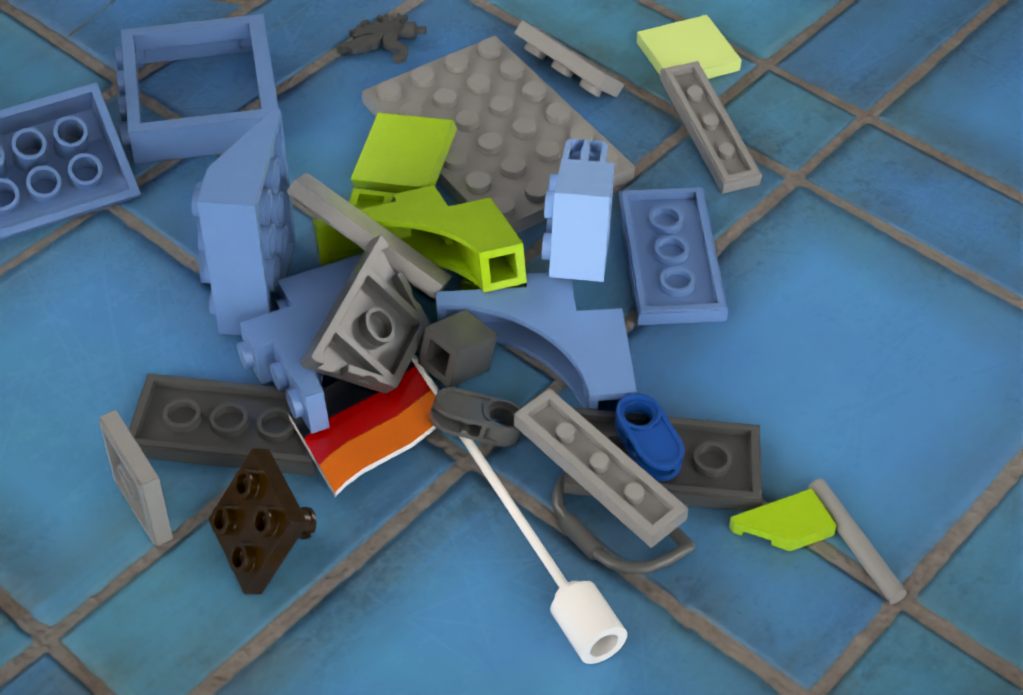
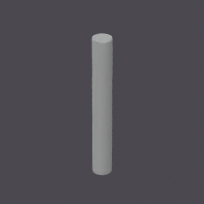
[807,478,907,604]

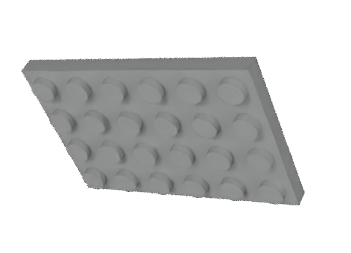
[362,35,635,233]

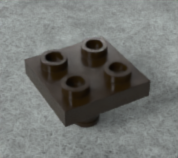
[208,448,317,594]

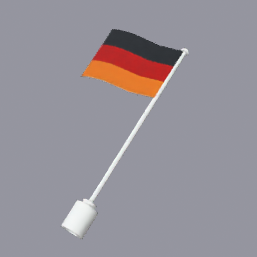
[289,354,627,664]

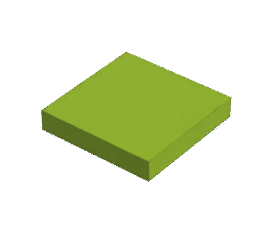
[350,113,457,193]

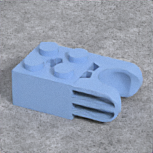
[542,139,615,282]

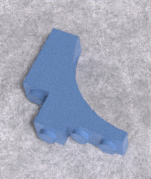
[237,253,395,434]
[436,272,637,413]

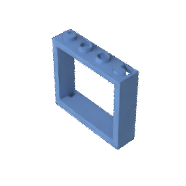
[115,14,279,164]

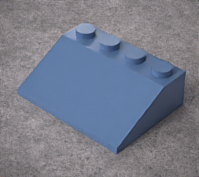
[0,82,141,241]
[192,109,296,336]

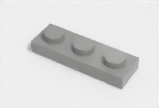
[514,20,625,98]

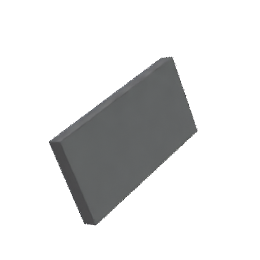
[129,374,317,476]
[563,407,762,511]

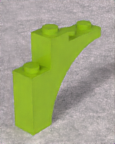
[312,185,527,293]

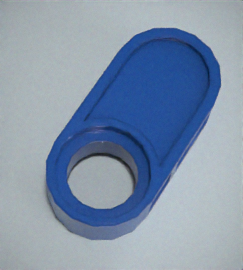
[614,393,685,482]

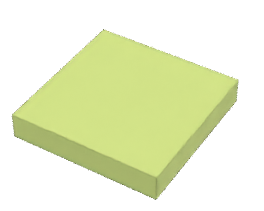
[636,15,742,79]

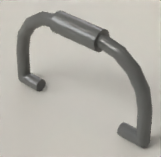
[552,473,695,574]

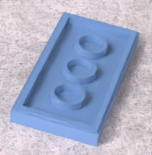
[618,187,728,325]

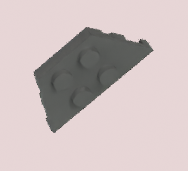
[300,235,430,394]

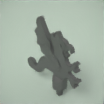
[337,13,427,64]

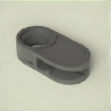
[429,387,522,447]

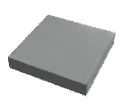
[99,410,173,547]

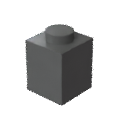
[418,310,498,387]

